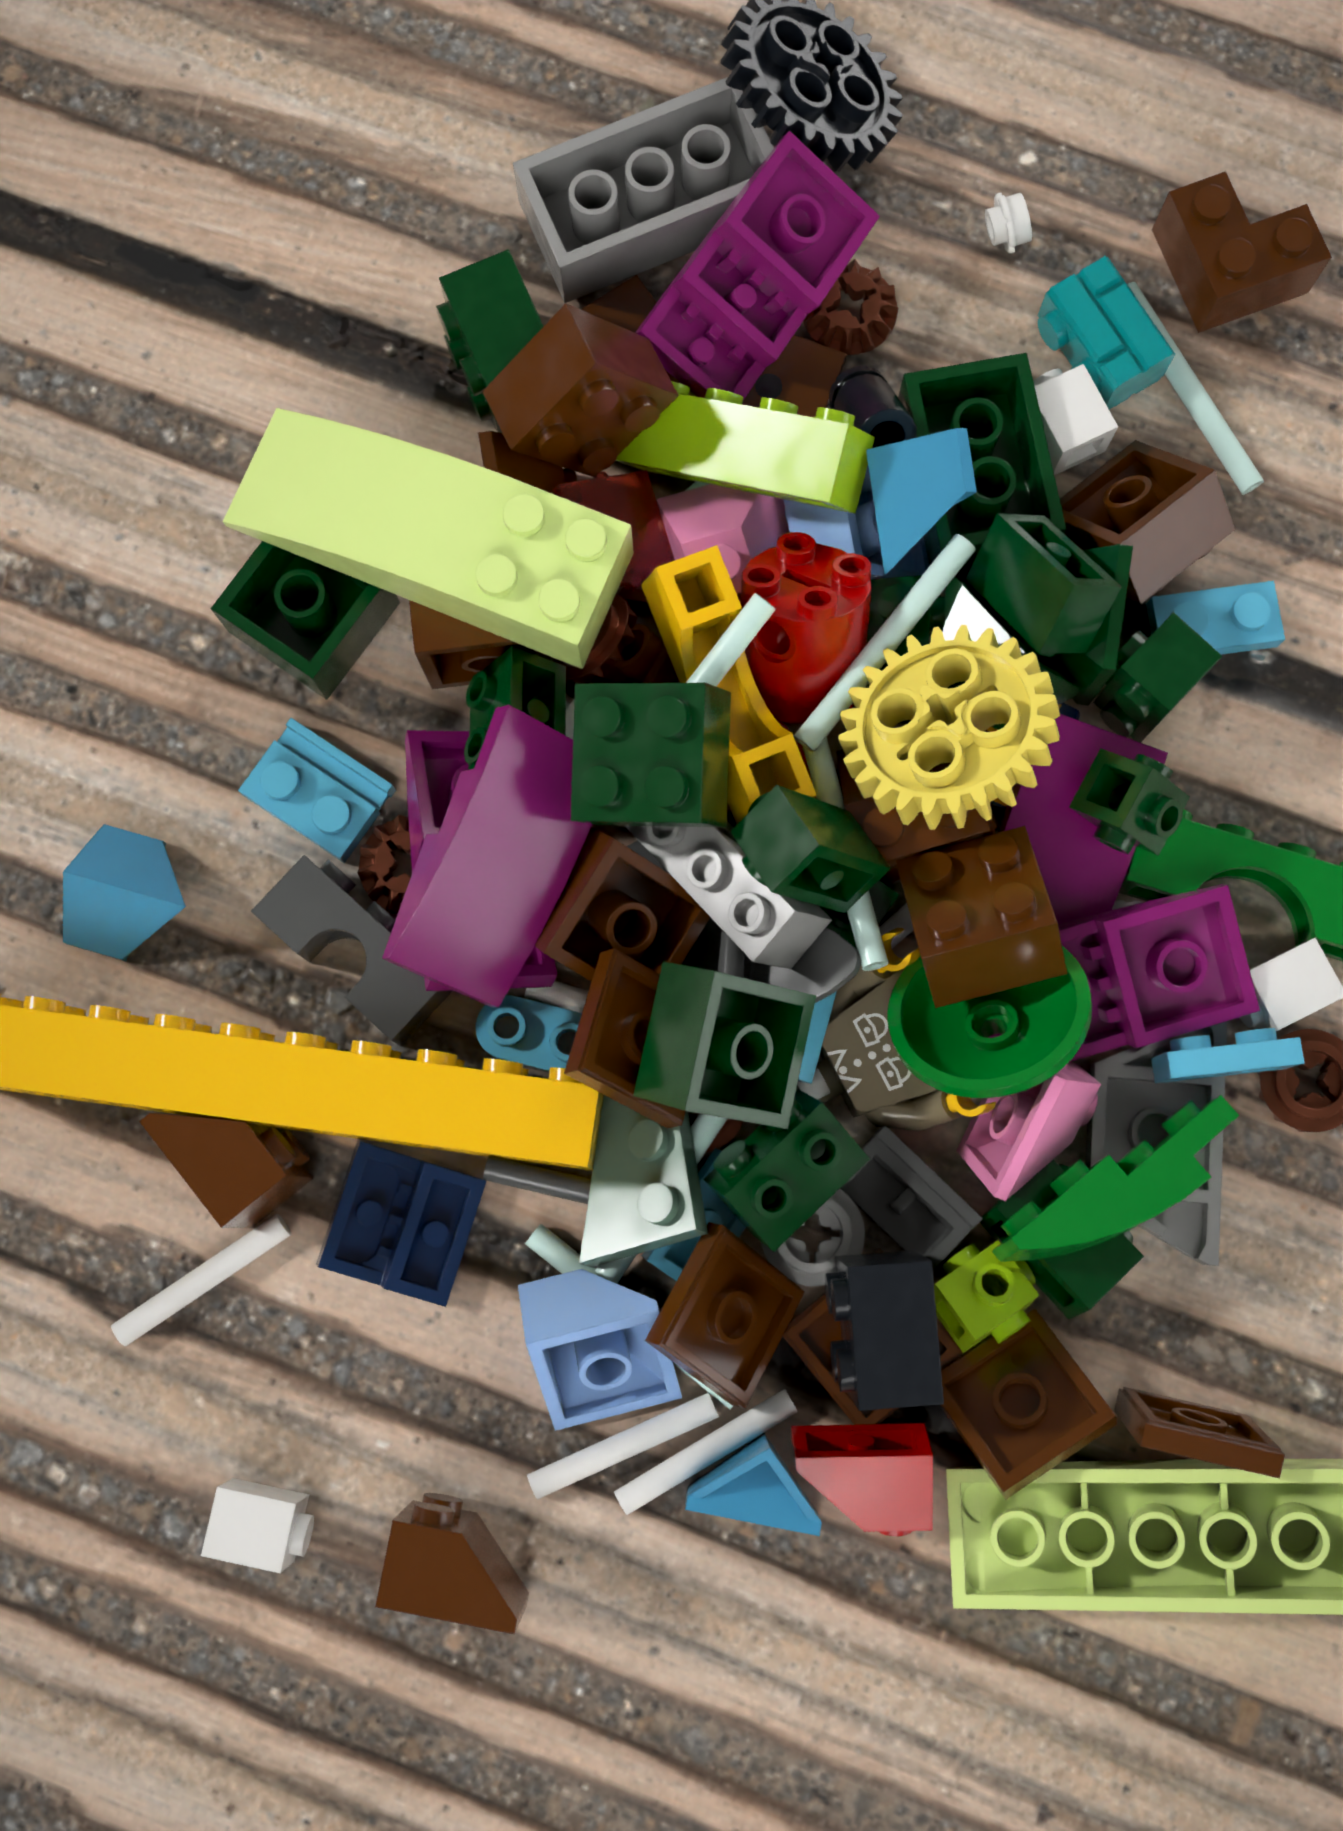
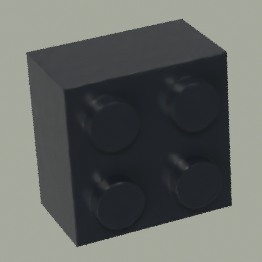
[825,1250,944,1411]

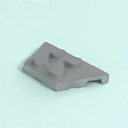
[1085,1021,1227,1266]

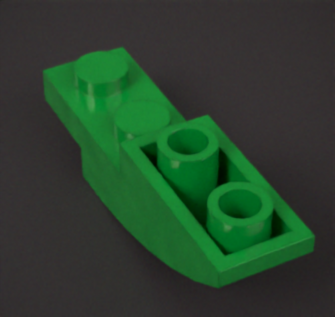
[992,1095,1239,1262]

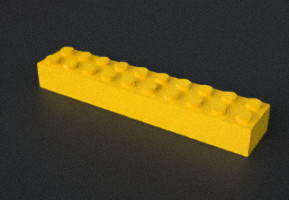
[0,994,604,1171]

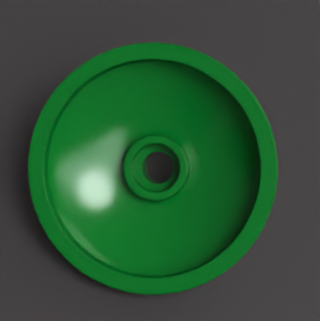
[887,946,1092,1098]

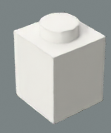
[1033,364,1118,475]
[1239,938,1343,1031]
[201,1478,314,1573]

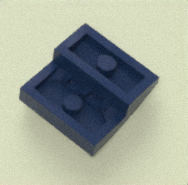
[316,1140,487,1307]

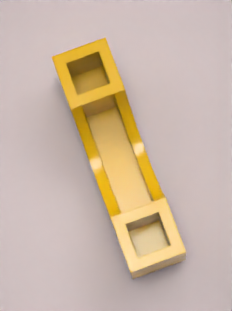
[641,545,817,824]

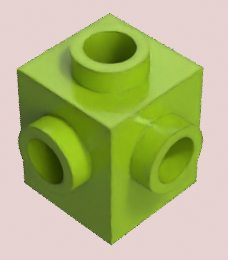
[934,1240,1040,1353]

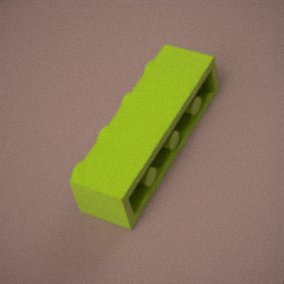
[615,381,875,514]

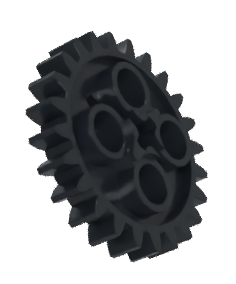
[721,0,903,172]

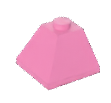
[655,484,790,604]
[956,1062,1101,1201]

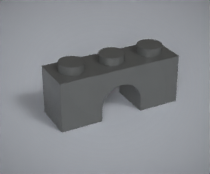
[251,855,453,1046]

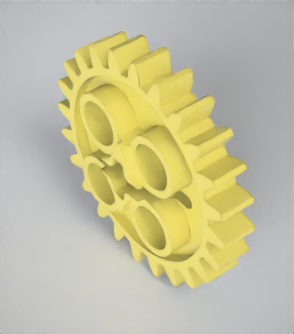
[838,624,1060,830]

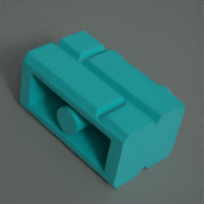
[1037,256,1176,410]

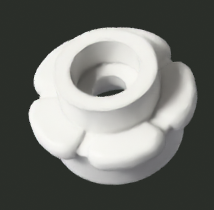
[985,192,1032,254]

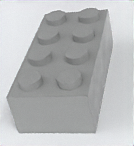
[513,77,774,303]

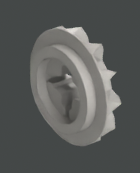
[761,1189,865,1286]

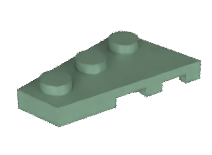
[579,1095,708,1267]

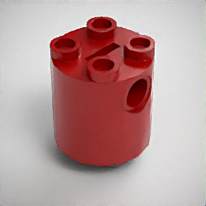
[741,532,871,724]

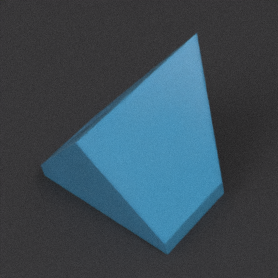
[866,428,977,575]
[63,824,186,961]
[685,1433,822,1536]

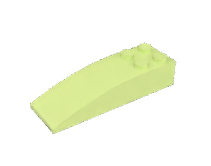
[222,408,634,669]
[946,1459,1343,1615]

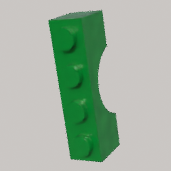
[1119,809,1343,962]

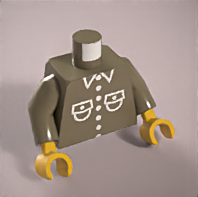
[796,927,996,1131]

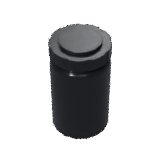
[828,365,917,448]

